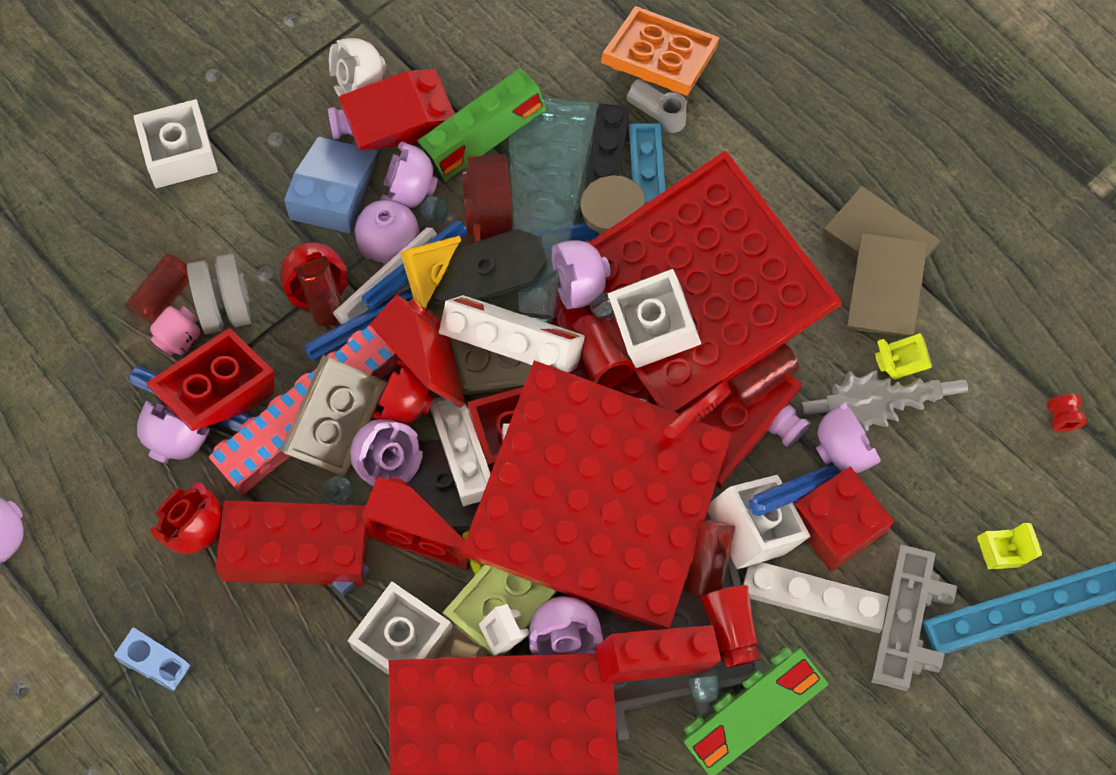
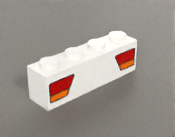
[439,295,585,372]

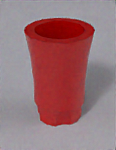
[569,315,635,389]
[700,585,761,669]

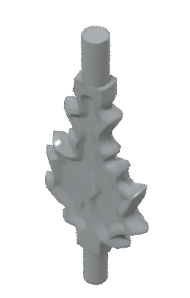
[800,370,968,432]

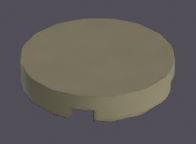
[580,175,646,234]

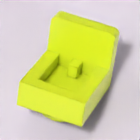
[875,333,932,380]
[977,523,1042,570]

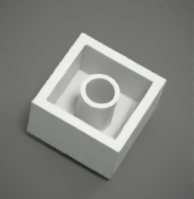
[134,99,218,188]
[608,269,701,368]
[707,475,811,569]
[347,581,454,675]

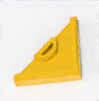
[400,236,461,309]

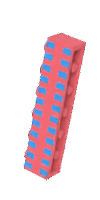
[209,325,400,496]

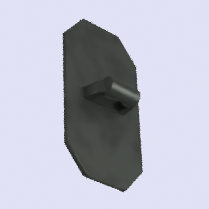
[432,228,548,306]
[395,440,480,531]

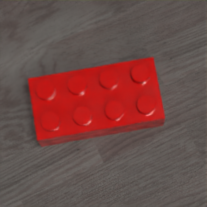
[216,500,368,586]

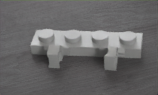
[871,544,957,691]

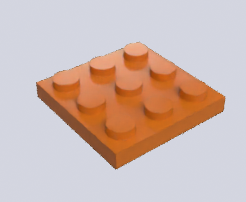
[601,6,720,96]

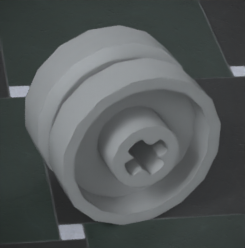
[187,253,252,335]

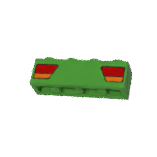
[417,68,547,182]
[680,646,829,775]

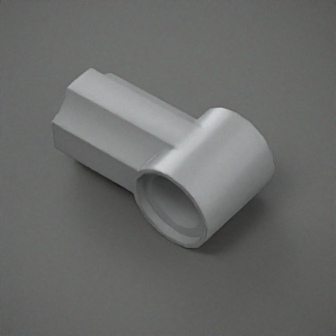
[627,78,686,133]

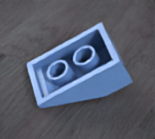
[284,137,379,234]

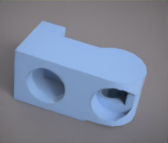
[114,627,191,691]

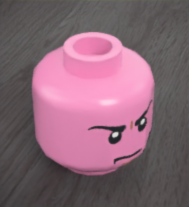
[150,306,201,357]

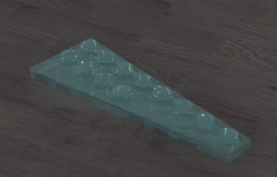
[509,96,598,323]

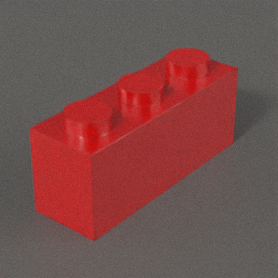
[596,625,721,683]

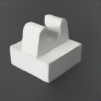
[479,604,529,656]

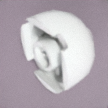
[329,38,386,97]

